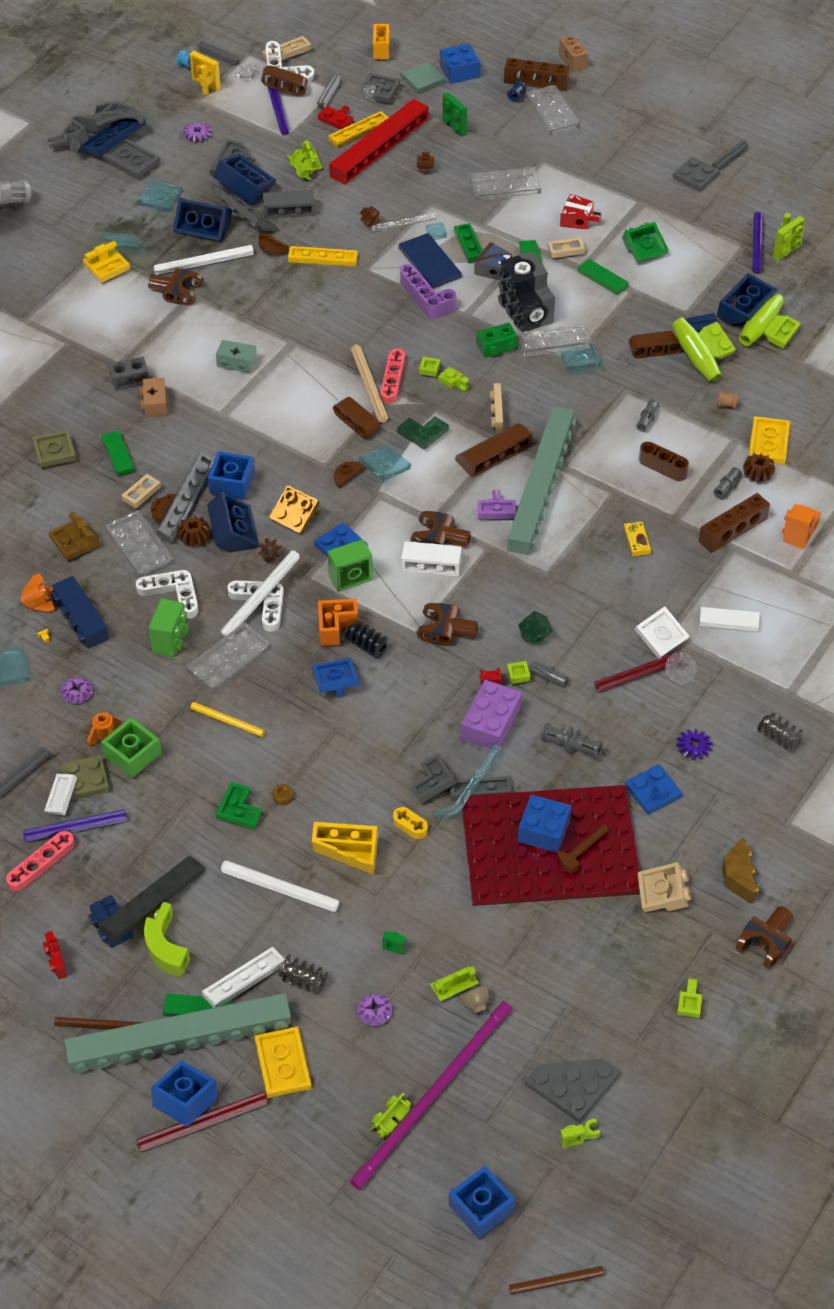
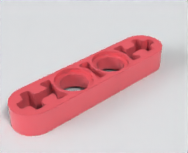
[381,349,405,404]
[6,831,75,892]

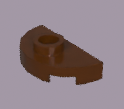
[258,232,288,255]
[334,461,366,489]
[150,494,176,524]

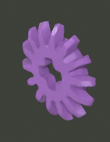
[183,122,212,142]

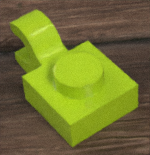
[438,367,469,392]
[677,978,702,1018]
[559,1119,600,1148]

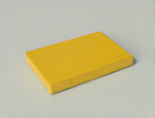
[749,416,790,465]
[254,1027,312,1098]

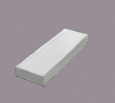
[699,607,760,632]

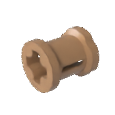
[717,391,738,409]

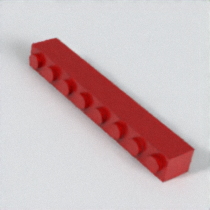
[329,98,429,185]

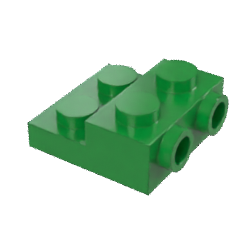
[622,222,669,263]

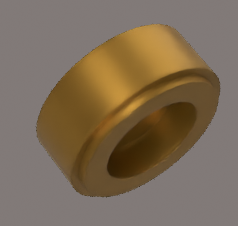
[272,784,293,805]

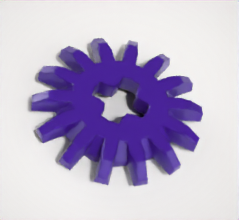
[676,729,713,759]

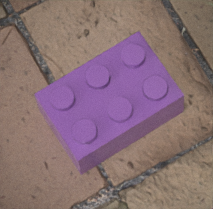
[461,680,522,752]

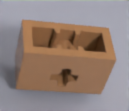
[559,35,588,73]
[140,378,167,418]

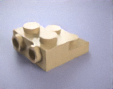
[638,862,691,912]

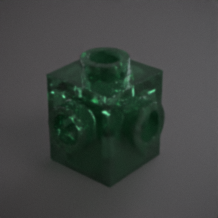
[518,611,553,645]

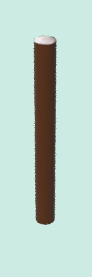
[54,1017,144,1029]
[509,1266,604,1294]

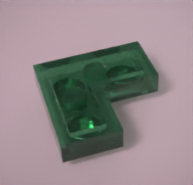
[397,416,449,450]

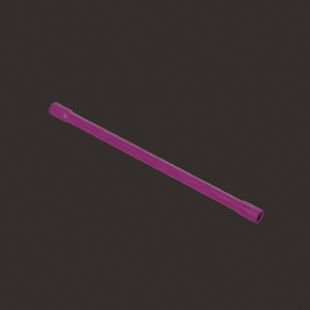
[350,1001,512,1190]

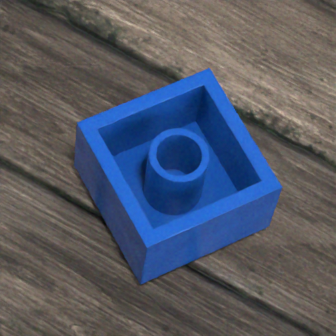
[440,43,480,84]
[208,451,255,499]
[518,795,571,853]
[151,1060,217,1127]
[449,1166,516,1239]

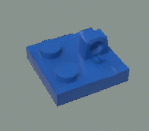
[314,522,368,558]
[312,658,359,696]
[625,764,683,815]

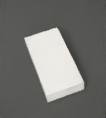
[44,774,77,815]

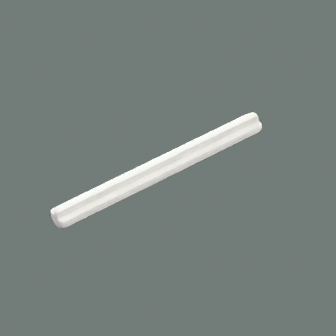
[154,245,254,275]
[221,550,300,638]
[221,860,339,912]

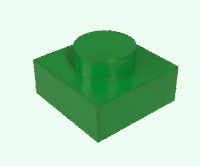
[382,931,406,955]

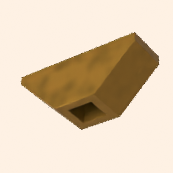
[722,838,759,903]

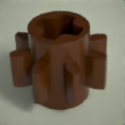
[417,152,434,173]
[360,206,381,227]
[258,538,282,562]

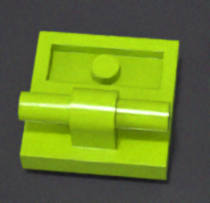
[773,213,805,261]

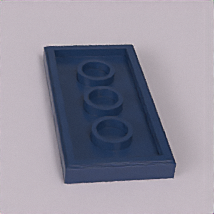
[79,118,146,156]
[398,233,462,288]

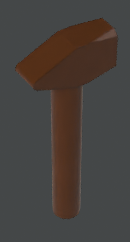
[557,824,609,874]

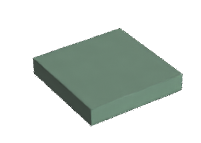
[401,61,445,93]

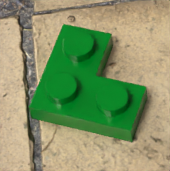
[216,782,263,830]

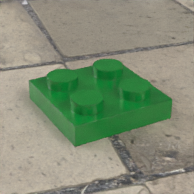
[442,92,467,137]

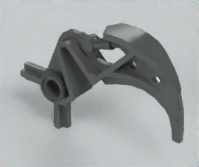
[47,101,144,152]

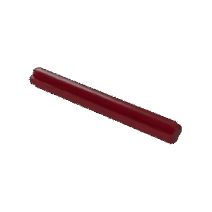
[594,651,686,692]

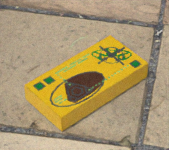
[624,522,651,556]

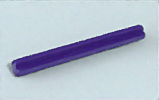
[267,87,289,136]
[752,212,763,273]
[23,809,127,842]

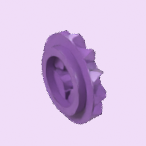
[61,676,93,704]
[357,993,392,1026]

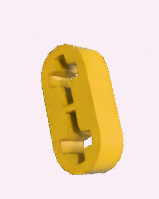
[393,807,428,839]

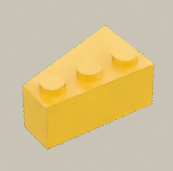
[312,822,378,875]

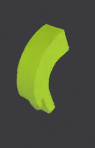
[144,902,190,978]

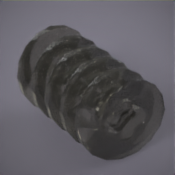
[757,712,803,753]
[279,954,328,995]

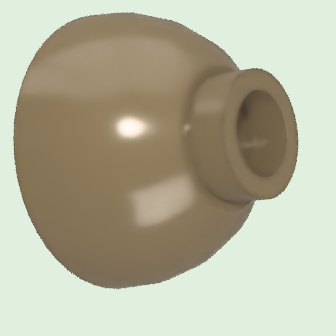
[459,986,489,1014]

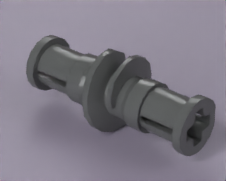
[540,723,604,758]

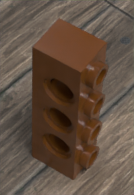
[504,58,570,91]
[699,493,770,553]

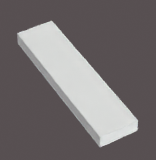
[202,947,286,1008]

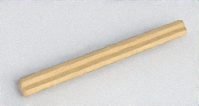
[351,344,388,424]

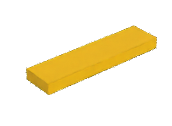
[328,111,389,148]
[288,246,358,267]

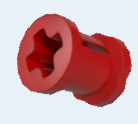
[479,668,502,686]

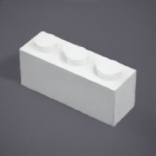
[401,541,461,576]

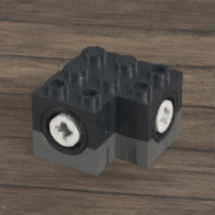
[498,251,555,333]

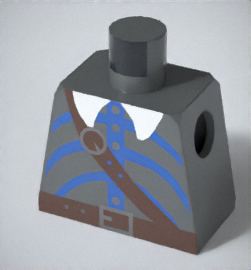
[474,242,512,280]

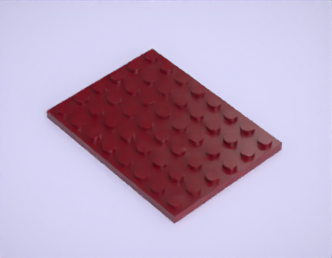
[461,785,640,906]

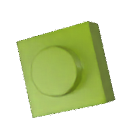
[419,357,440,377]
[507,661,531,684]

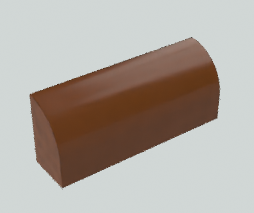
[455,423,532,478]

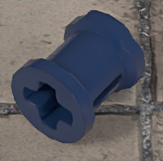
[507,81,527,102]

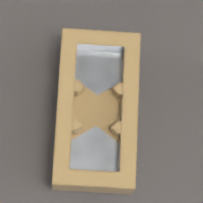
[547,237,585,258]
[121,474,161,509]

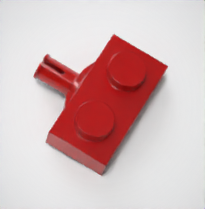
[318,105,354,130]
[42,930,67,980]

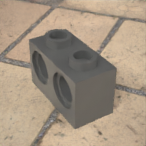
[109,356,149,391]

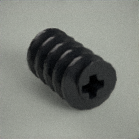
[344,620,388,659]

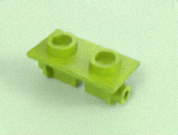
[300,141,322,171]
[287,149,313,181]
[430,966,479,1002]
[368,1092,412,1139]

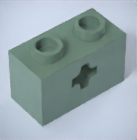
[216,340,257,373]

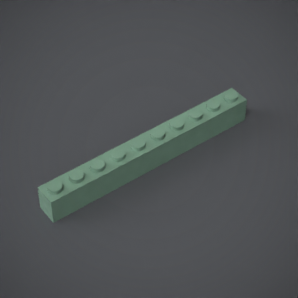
[507,406,576,555]
[64,993,292,1073]

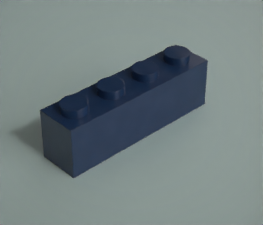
[51,576,109,649]

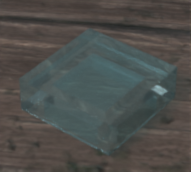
[426,222,447,240]

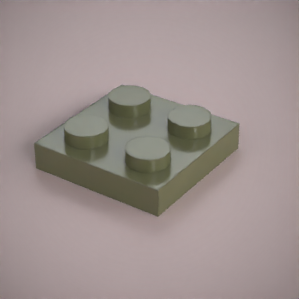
[32,430,76,468]
[61,755,109,800]

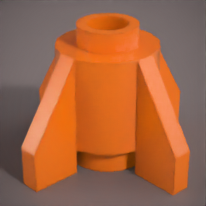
[20,573,56,612]
[87,713,122,747]

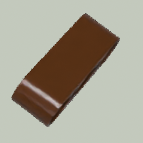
[261,65,308,96]
[628,330,682,359]
[333,396,381,439]
[639,442,689,481]

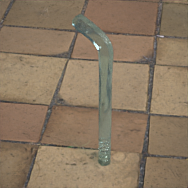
[432,745,501,819]

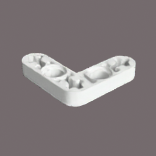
[266,41,314,82]
[136,570,198,618]
[228,581,284,632]

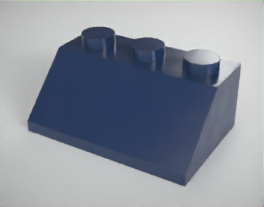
[213,153,276,204]
[173,198,232,241]
[716,273,777,325]
[207,491,259,553]

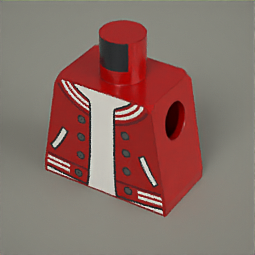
[560,194,602,229]

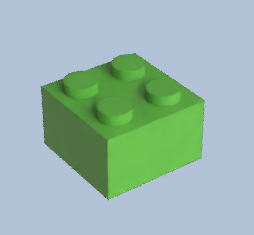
[327,539,373,592]
[148,598,189,657]
[101,717,162,778]

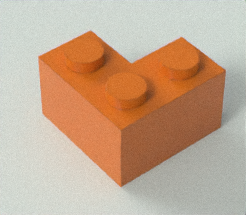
[782,504,821,550]
[318,599,358,646]

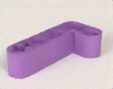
[400,264,456,318]

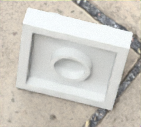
[634,607,690,659]

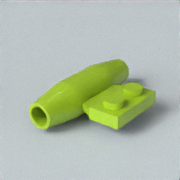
[739,293,801,349]
[672,318,736,383]

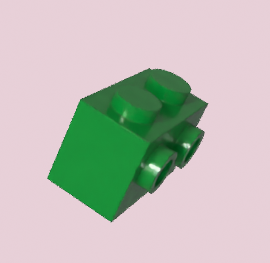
[476,322,518,358]

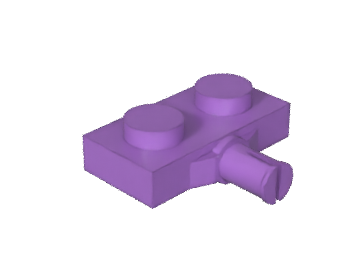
[478,489,516,519]

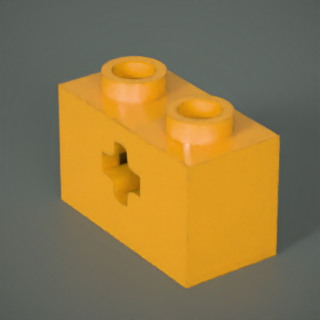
[373,24,390,60]

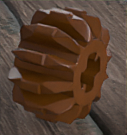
[743,452,775,483]
[177,515,210,547]

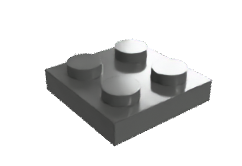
[673,157,719,192]

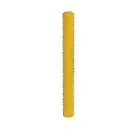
[190,702,265,737]

